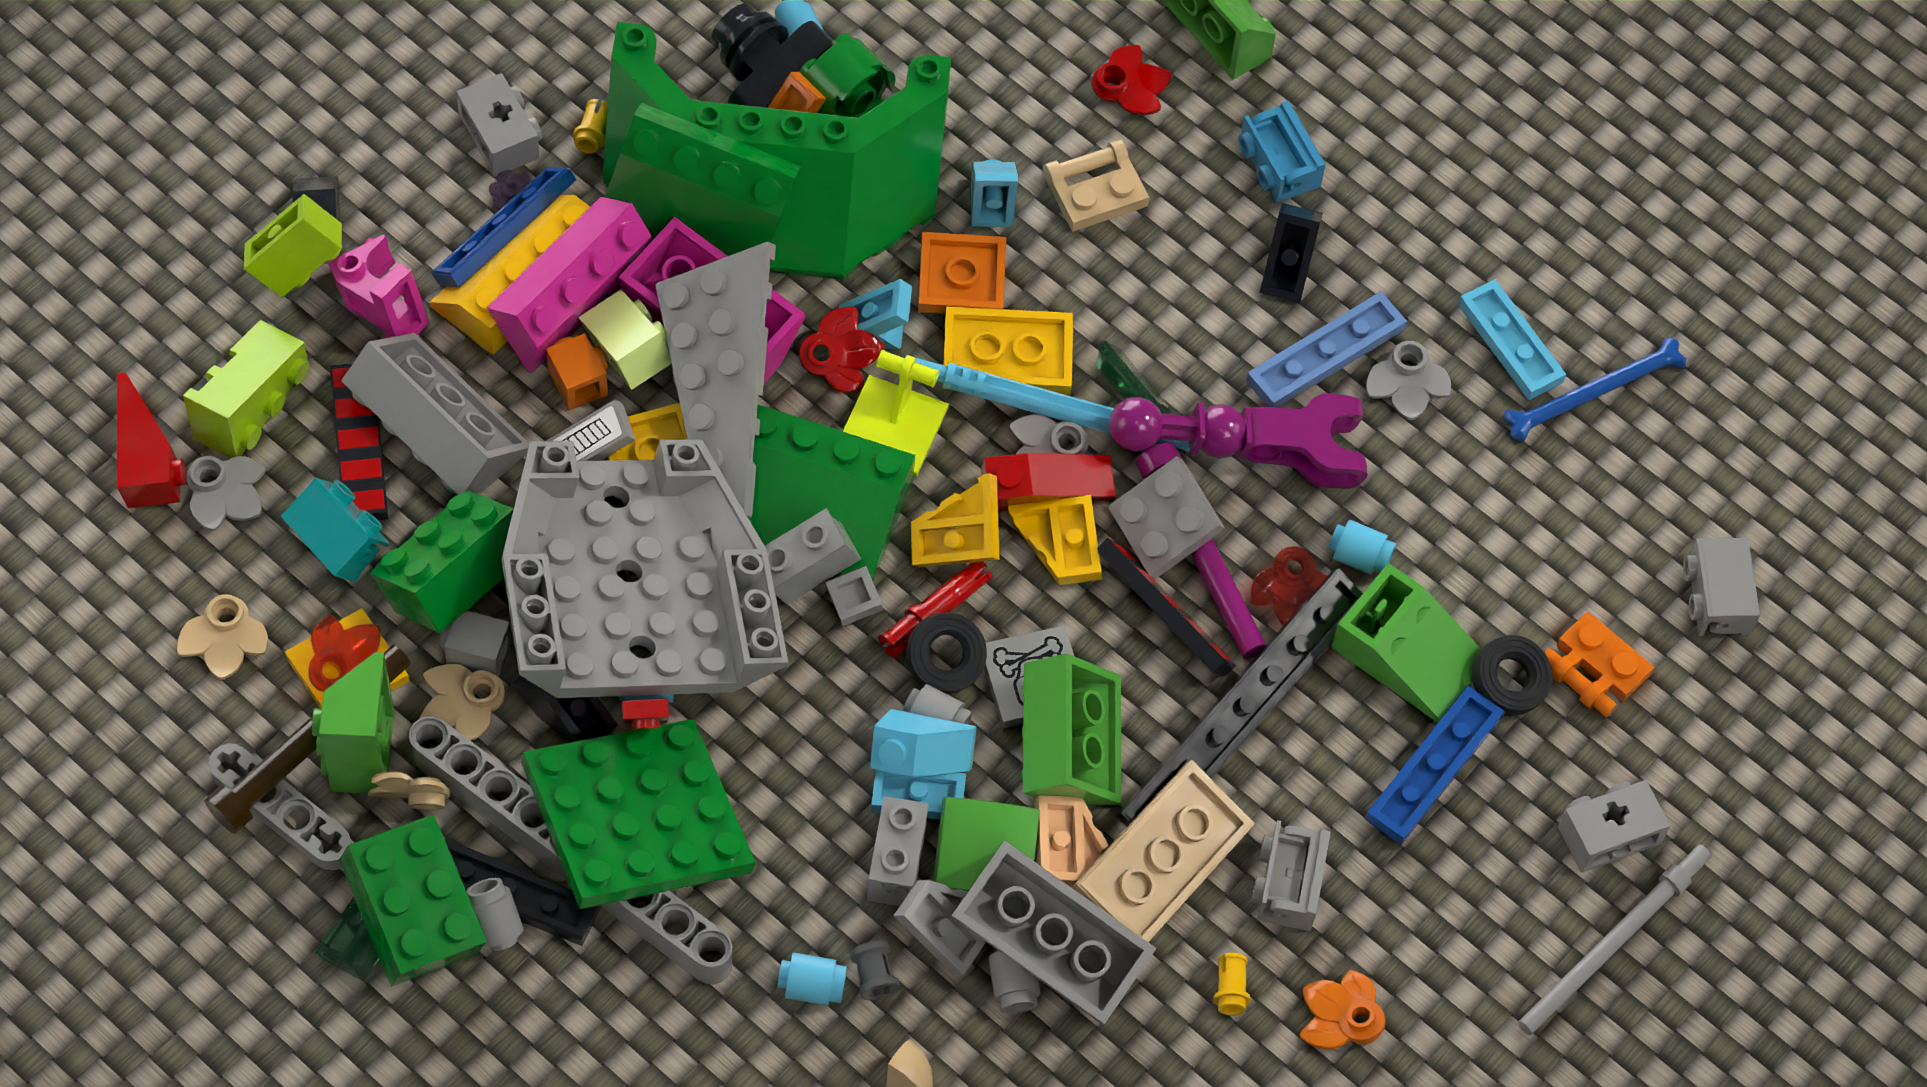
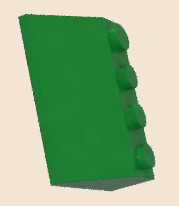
[605,103,801,256]
[749,404,915,581]

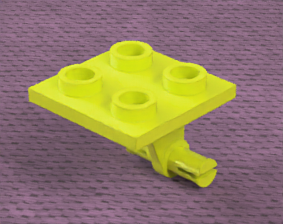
[843,350,949,477]

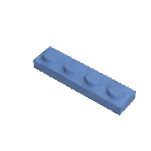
[1246,292,1407,408]

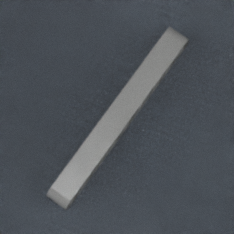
[409,716,732,985]

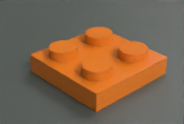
[918,232,1006,314]

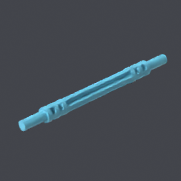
[905,355,1189,451]

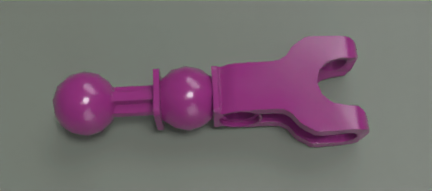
[1109,393,1368,489]

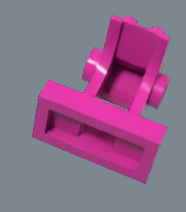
[327,235,429,338]

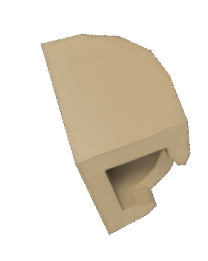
[886,1039,933,1087]

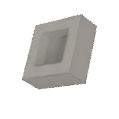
[825,566,883,626]

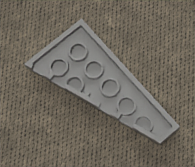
[655,242,776,518]

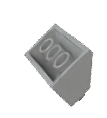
[341,333,529,495]
[951,840,1157,1025]

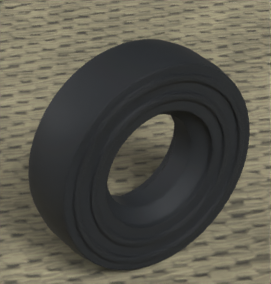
[906,612,987,693]
[1472,635,1552,716]

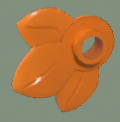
[1300,970,1386,1050]

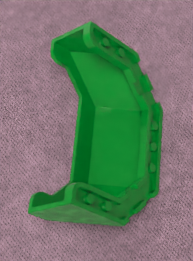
[603,22,951,279]

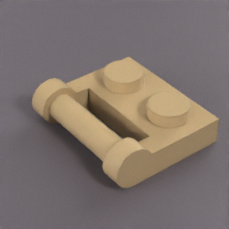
[1043,139,1149,232]

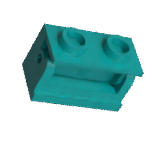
[281,477,390,582]

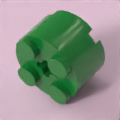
[800,33,896,118]

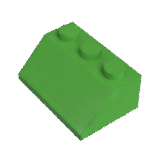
[1162,0,1276,80]
[312,652,395,793]
[1022,653,1121,806]

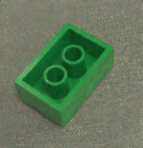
[370,490,514,633]
[339,814,487,987]

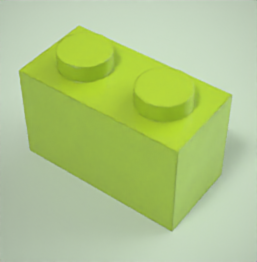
[244,194,342,298]

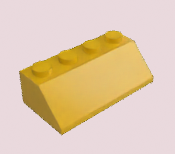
[430,195,590,354]

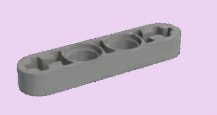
[208,743,351,871]

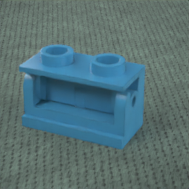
[1238,101,1326,203]

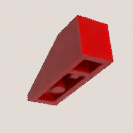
[117,372,187,508]
[981,453,1116,511]

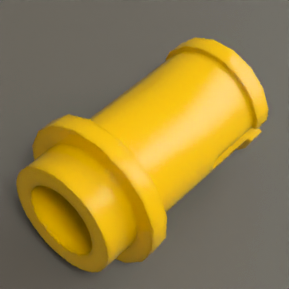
[573,99,608,154]
[1214,953,1251,1015]

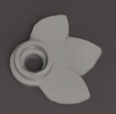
[1366,341,1451,420]
[1009,414,1088,454]
[187,456,266,531]

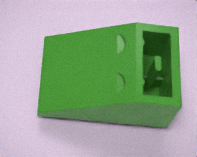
[1331,563,1481,723]

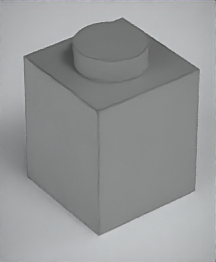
[440,610,512,677]

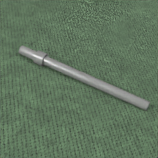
[1518,844,1712,1035]

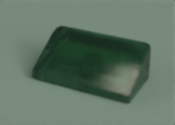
[1097,340,1171,414]
[315,897,379,980]

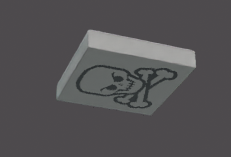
[984,625,1074,729]

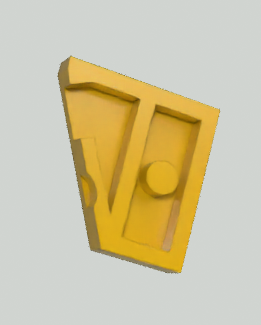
[911,473,1000,568]
[1008,495,1102,585]

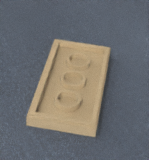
[1072,760,1255,942]

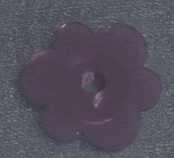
[489,170,530,210]

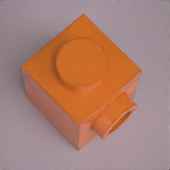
[546,333,608,411]

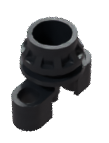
[711,3,833,108]

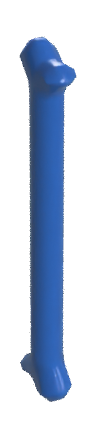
[1504,337,1687,441]

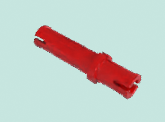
[878,561,993,659]

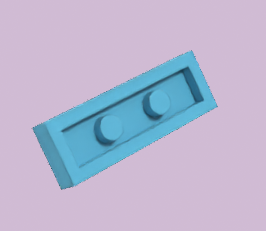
[1458,279,1566,401]

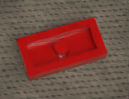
[622,699,669,730]

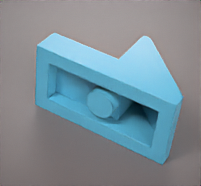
[839,279,912,350]

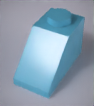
[970,159,1018,227]
[870,709,977,777]

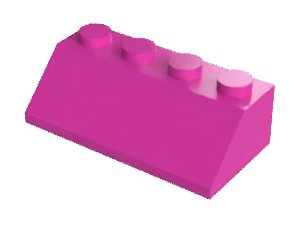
[487,197,651,373]
[618,217,805,383]

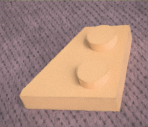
[1034,795,1109,888]

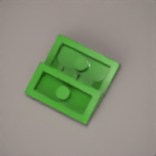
[933,797,1040,891]

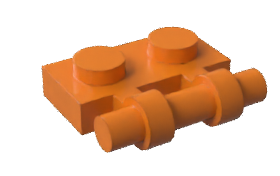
[1544,611,1655,717]

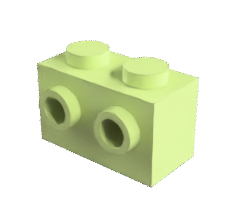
[579,289,672,390]

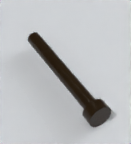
[204,645,411,834]

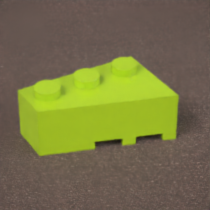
[183,320,309,458]

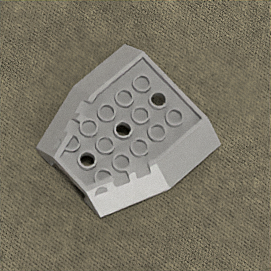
[502,439,788,698]

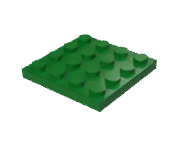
[521,719,756,909]

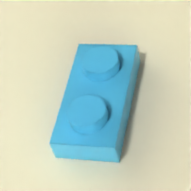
[871,769,966,820]

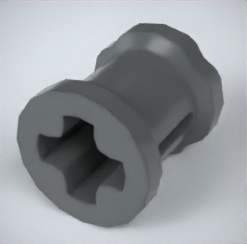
[849,941,900,1000]

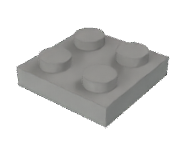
[1107,456,1225,579]

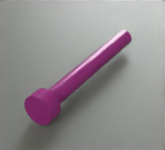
[1136,442,1266,659]

